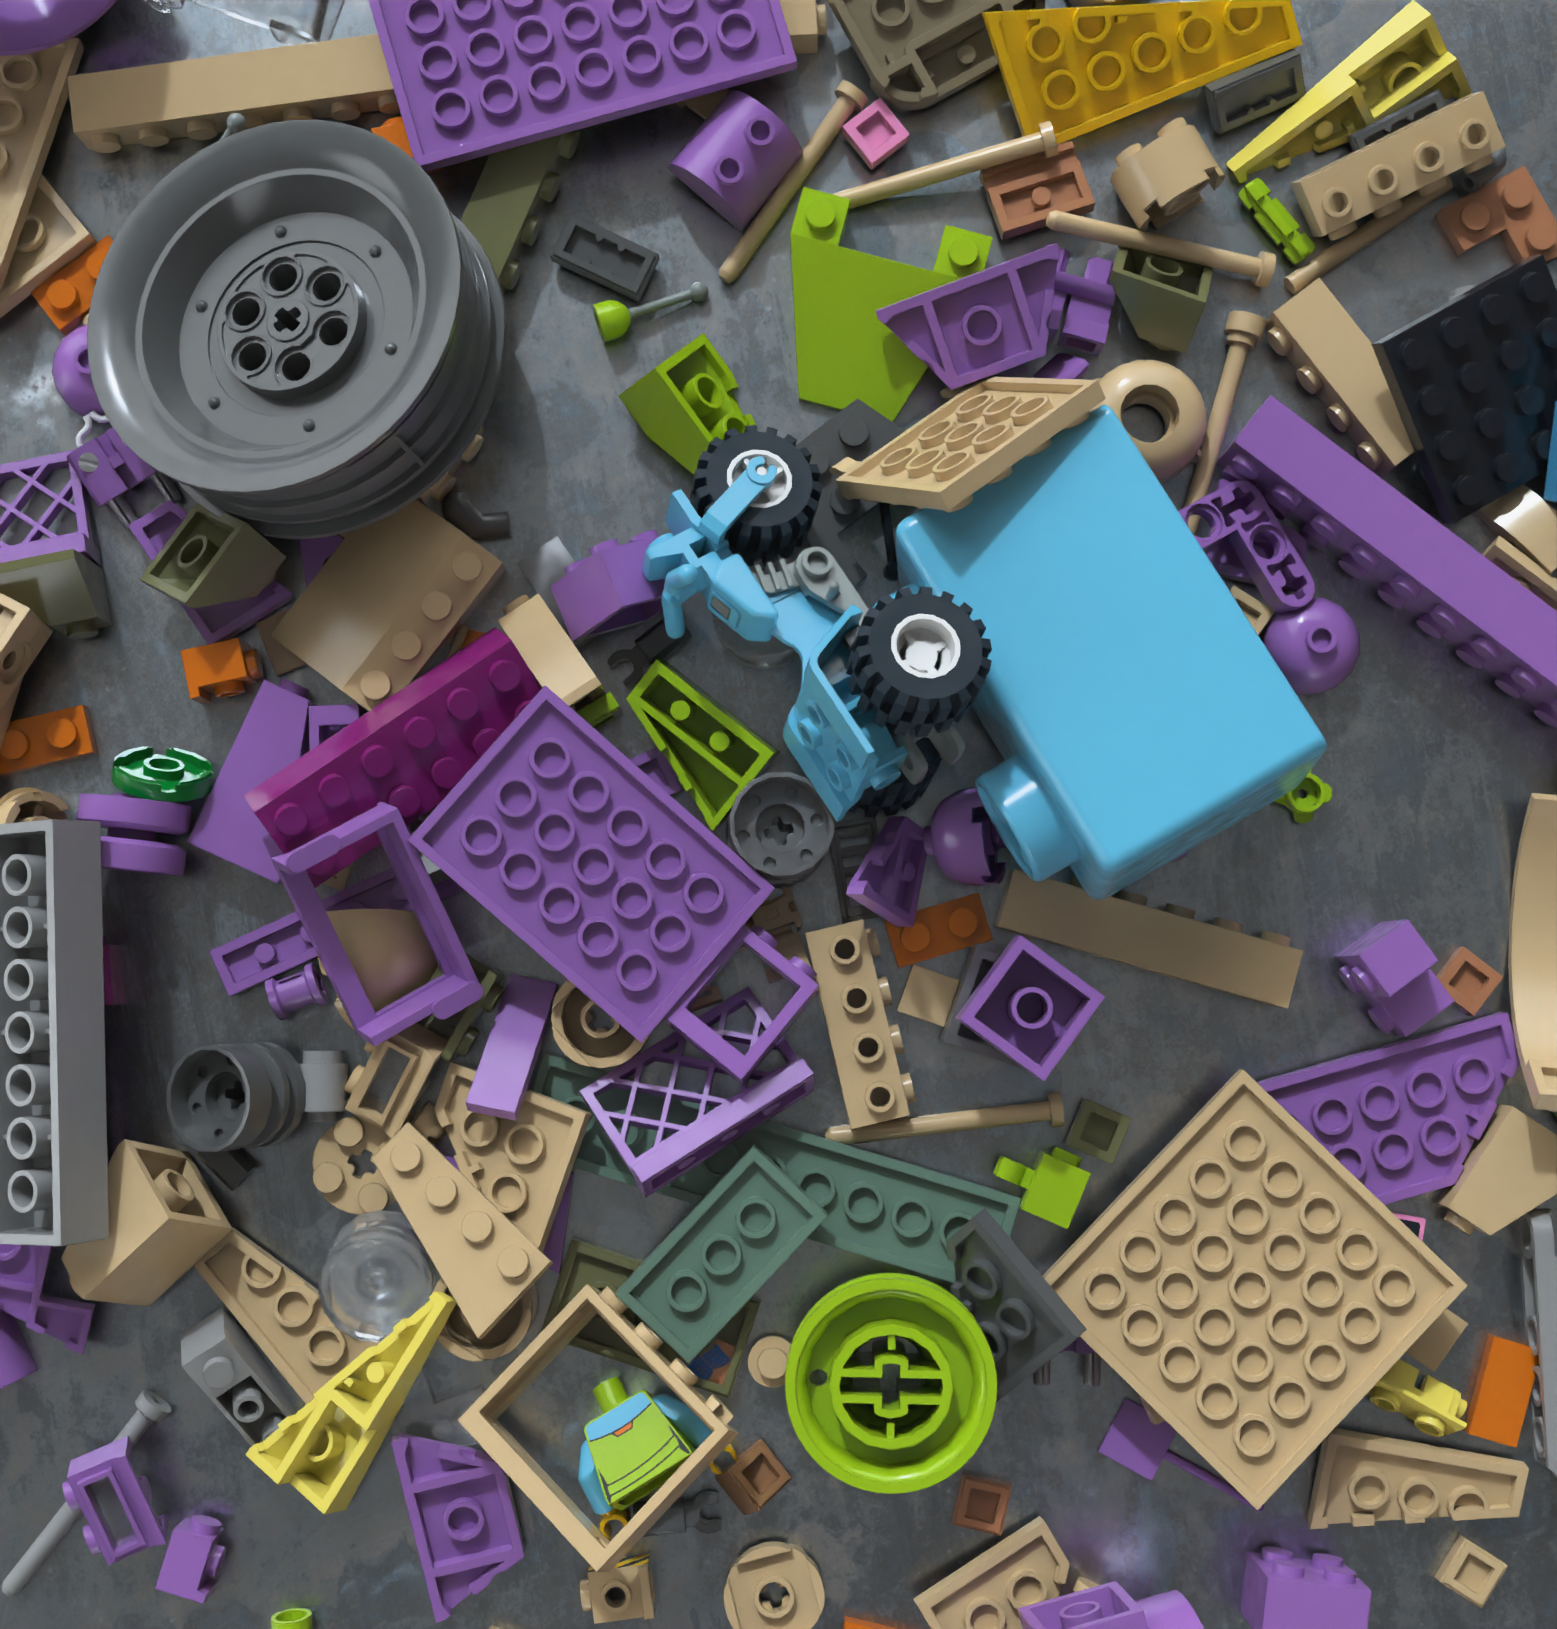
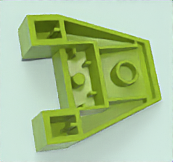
[790,187,993,423]

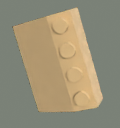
[270,500,507,711]

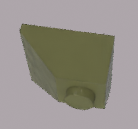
[1109,246,1213,353]
[139,503,286,609]
[0,549,113,639]

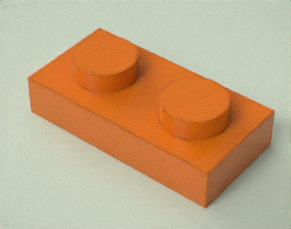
[30,235,113,335]
[0,705,99,777]
[883,892,993,968]

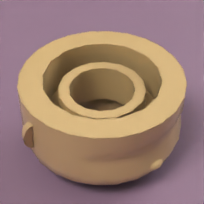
[1089,360,1206,485]

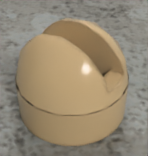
[410,1101,447,1145]

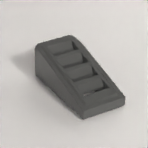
[829,817,880,923]

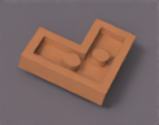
[1435,165,1557,264]

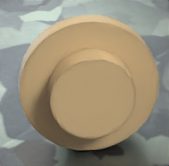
[748,1336,791,1388]

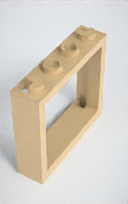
[458,1284,738,1572]

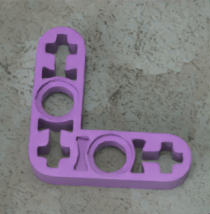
[1178,480,1315,613]

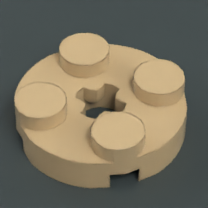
[312,1115,397,1214]
[724,1541,825,1629]

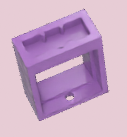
[663,924,819,1086]

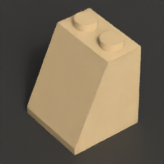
[61,1139,232,1307]

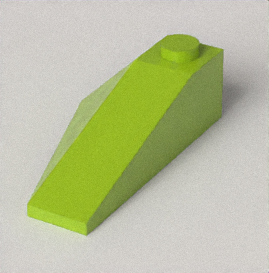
[618,333,756,475]

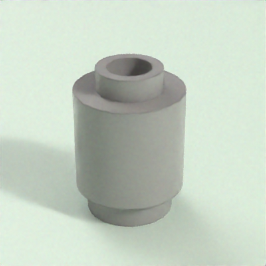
[298,1050,348,1122]

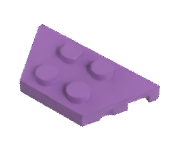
[876,243,1060,390]
[391,1433,525,1623]

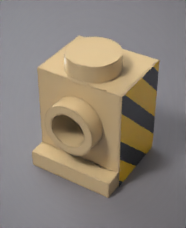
[580,1554,657,1624]

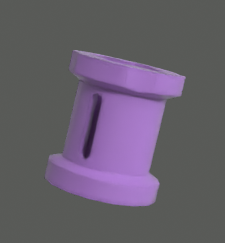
[265,962,329,1021]

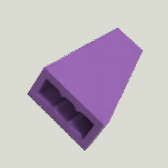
[187,678,318,884]

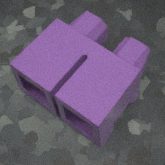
[1046,245,1116,356]

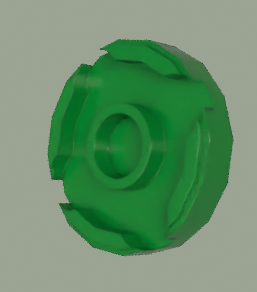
[111,746,214,802]

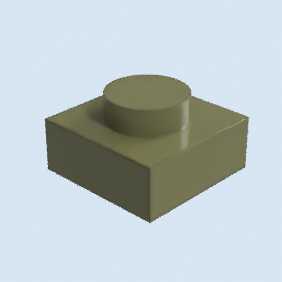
[1064,1098,1132,1165]

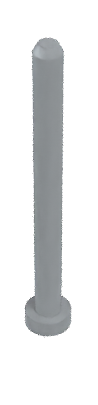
[1,1390,172,1597]

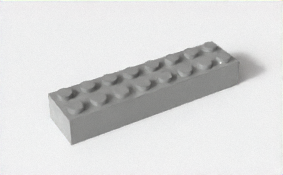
[0,819,109,1246]

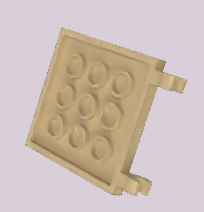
[829,376,1106,513]

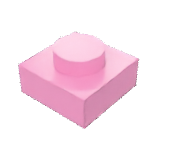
[842,98,910,170]

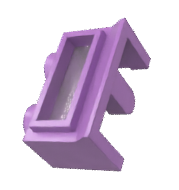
[62,1436,168,1566]

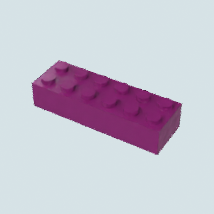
[243,627,542,888]

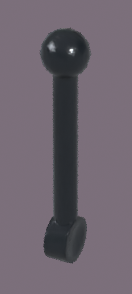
[879,502,898,581]

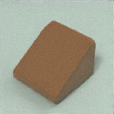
[715,1439,792,1515]

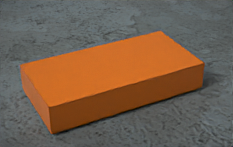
[1463,1334,1539,1448]

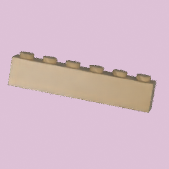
[994,869,1303,1009]

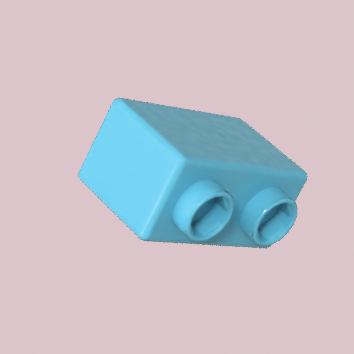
[873,405,1327,900]

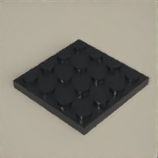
[1371,254,1557,524]

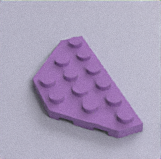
[1257,1012,1520,1205]

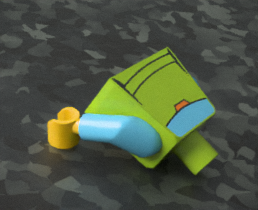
[578,1377,737,1540]

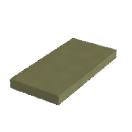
[540,1237,761,1398]

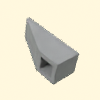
[180,1306,297,1446]

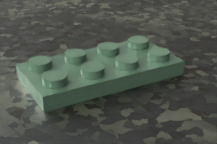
[615,1144,827,1363]

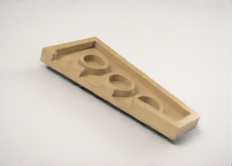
[0,173,97,318]
[372,1122,553,1340]
[194,1227,384,1404]
[1306,1428,1529,1529]

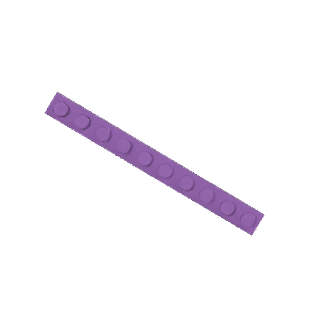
[209,747,682,996]

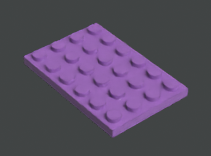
[408,685,775,1043]

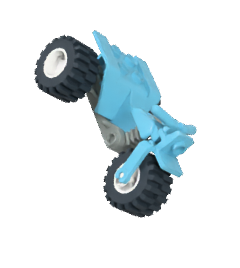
[642,425,992,822]

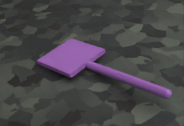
[1098,1397,1264,1511]

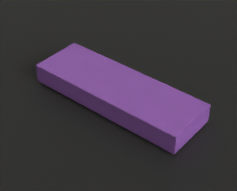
[466,974,559,1121]

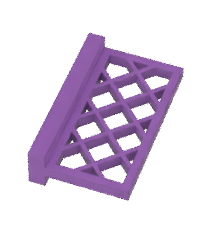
[0,450,102,568]
[580,987,814,1198]

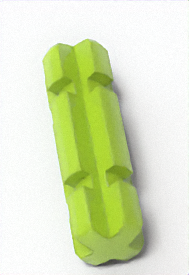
[1238,178,1316,265]

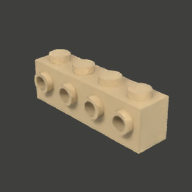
[1290,91,1506,241]
[804,919,916,1129]

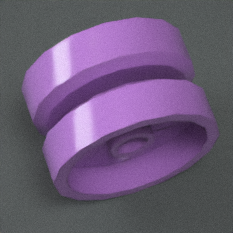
[76,793,192,876]

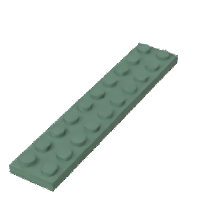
[532,1053,1021,1283]

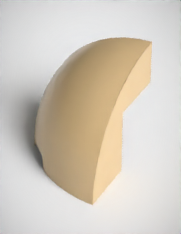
[316,909,438,1031]

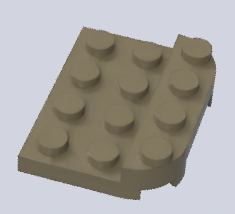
[827,0,1046,112]

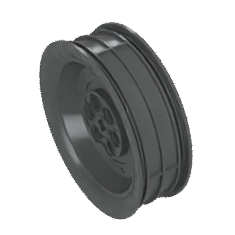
[87,120,507,539]

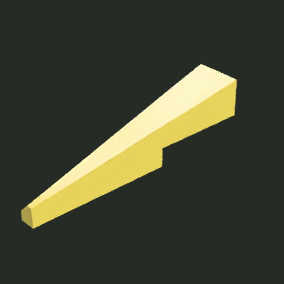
[1226,0,1472,183]
[245,1291,457,1514]

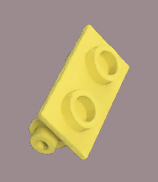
[1367,1359,1467,1437]

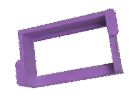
[270,802,483,1046]

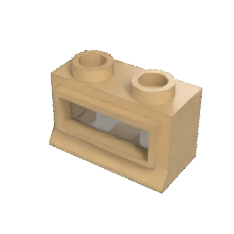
[344,1023,448,1139]

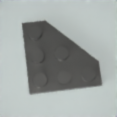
[946,1208,1087,1402]

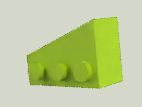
[626,659,780,831]

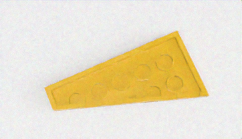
[981,0,1303,145]

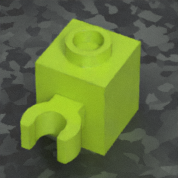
[993,1146,1091,1229]

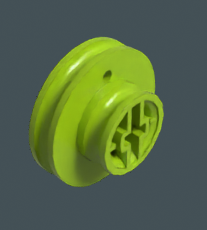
[785,1273,997,1494]

